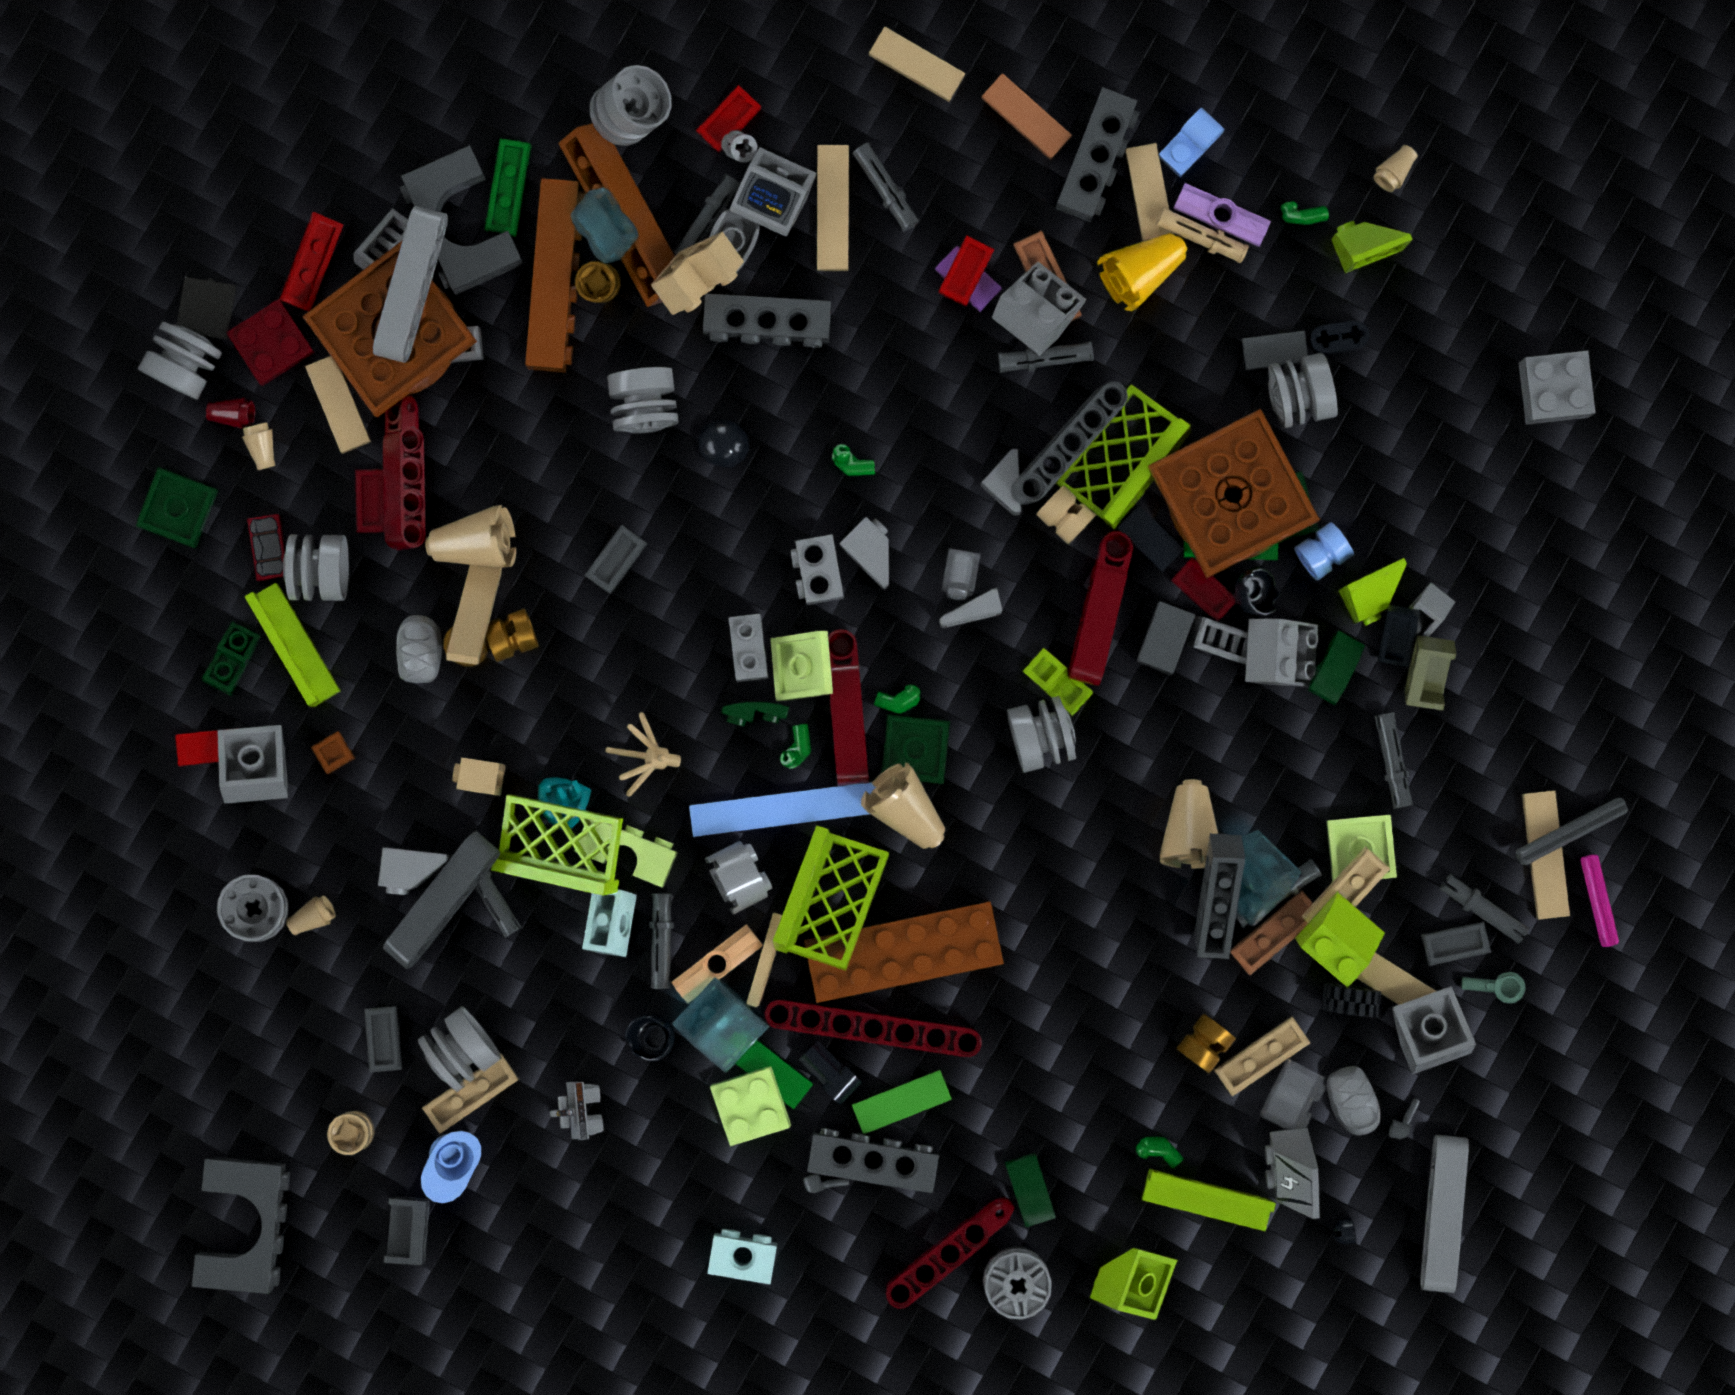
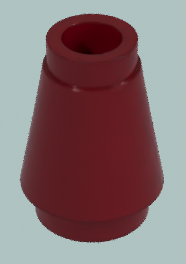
[206,398,256,429]

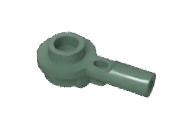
[1461,972,1525,1003]

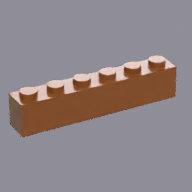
[559,123,675,307]
[525,178,586,373]

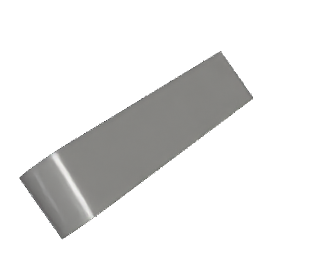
[373,206,448,363]
[1421,1135,1469,1293]

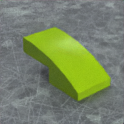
[1023,648,1093,716]

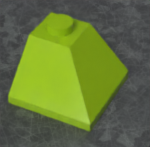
[1331,221,1413,273]
[1338,558,1407,626]
[1090,1248,1177,1320]

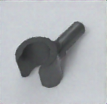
[1388,1098,1420,1139]
[803,1174,849,1193]

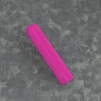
[1580,854,1619,947]

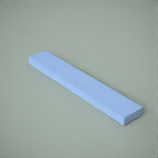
[689,782,876,837]

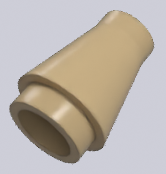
[1374,145,1418,192]
[242,422,276,470]
[286,895,336,936]

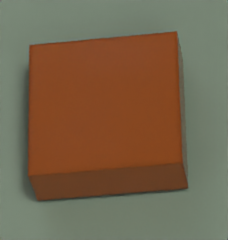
[311,731,355,774]

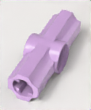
[1173,183,1271,247]

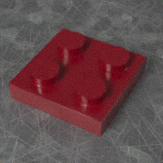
[226,299,315,386]

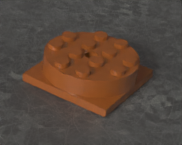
[302,240,478,417]
[1148,409,1320,579]

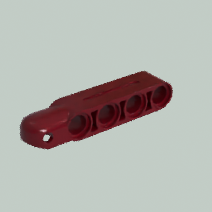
[383,395,426,550]
[1068,531,1133,686]
[828,629,869,786]
[886,1197,1015,1309]

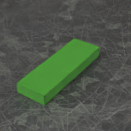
[852,1070,952,1134]

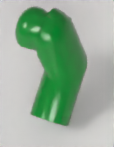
[1281,201,1329,225]
[832,444,875,476]
[874,684,921,714]
[780,724,811,768]
[1136,1136,1184,1169]

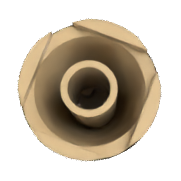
[425,505,516,568]
[861,763,945,849]
[1160,779,1218,869]

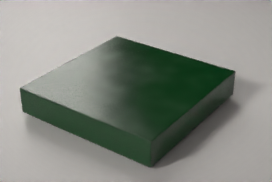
[135,467,218,549]
[881,715,950,784]

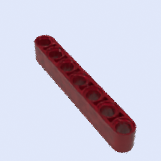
[765,999,982,1057]

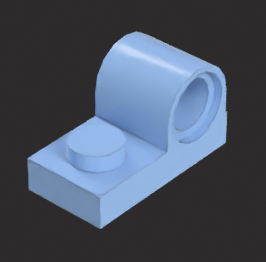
[1158,107,1224,178]

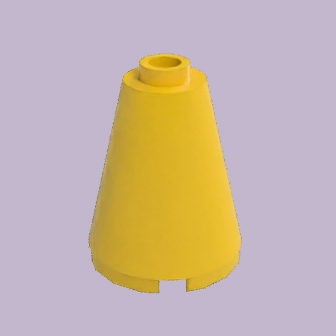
[1097,233,1187,311]

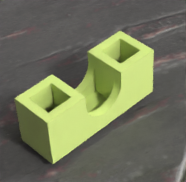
[574,819,678,887]

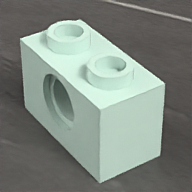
[582,890,637,957]
[708,1229,777,1284]

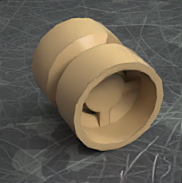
[1036,485,1096,545]
[327,1111,375,1155]

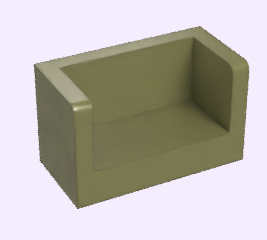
[1404,635,1456,710]

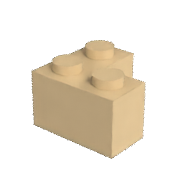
[651,231,744,315]

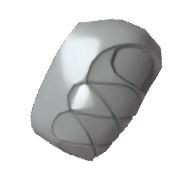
[709,209,760,273]
[396,615,442,683]
[1327,1066,1380,1136]

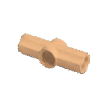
[671,924,763,1004]

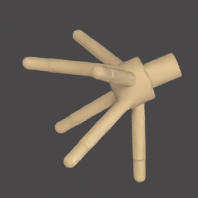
[605,712,681,797]

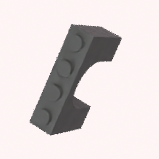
[400,145,524,295]
[192,1157,290,1294]

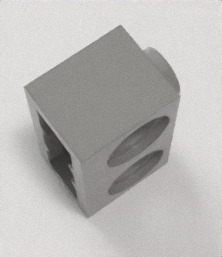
[791,534,844,605]
[729,614,768,682]

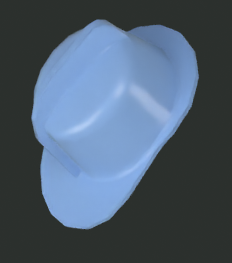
[421,1131,481,1203]

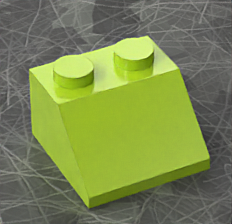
[1295,891,1385,988]

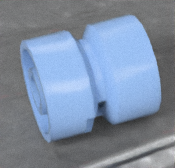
[1294,522,1354,580]

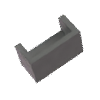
[1136,601,1195,675]
[384,1196,430,1265]

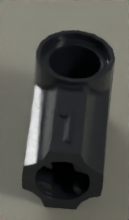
[799,1041,863,1105]

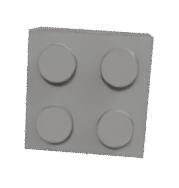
[1519,351,1596,425]

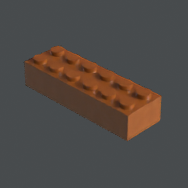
[804,901,1004,1003]

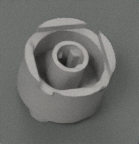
[705,841,772,914]

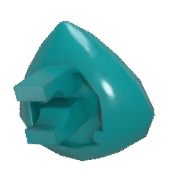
[538,777,591,830]

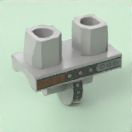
[550,1081,604,1140]

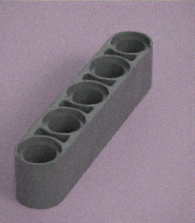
[1011,382,1128,505]
[383,831,501,969]

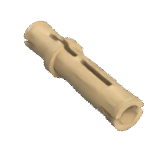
[1155,207,1249,263]

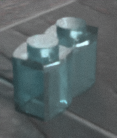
[570,187,639,263]

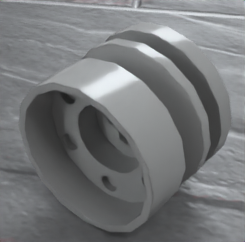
[590,65,672,146]
[138,321,222,400]
[1268,353,1338,429]
[607,367,679,433]
[283,534,349,601]
[1007,696,1076,773]
[217,875,289,942]
[418,1006,501,1092]
[983,1246,1052,1320]

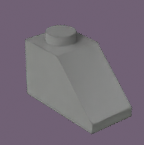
[839,517,889,590]
[1409,583,1455,655]

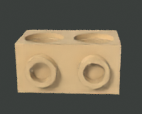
[452,757,506,796]

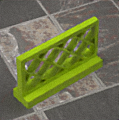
[1055,384,1192,530]
[491,794,623,896]
[773,826,889,971]

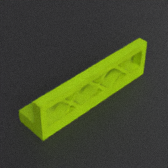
[245,583,341,707]
[1142,1168,1276,1232]

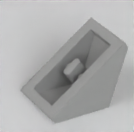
[981,449,1021,515]

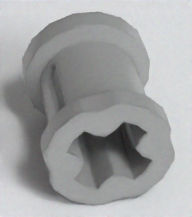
[721,130,758,162]

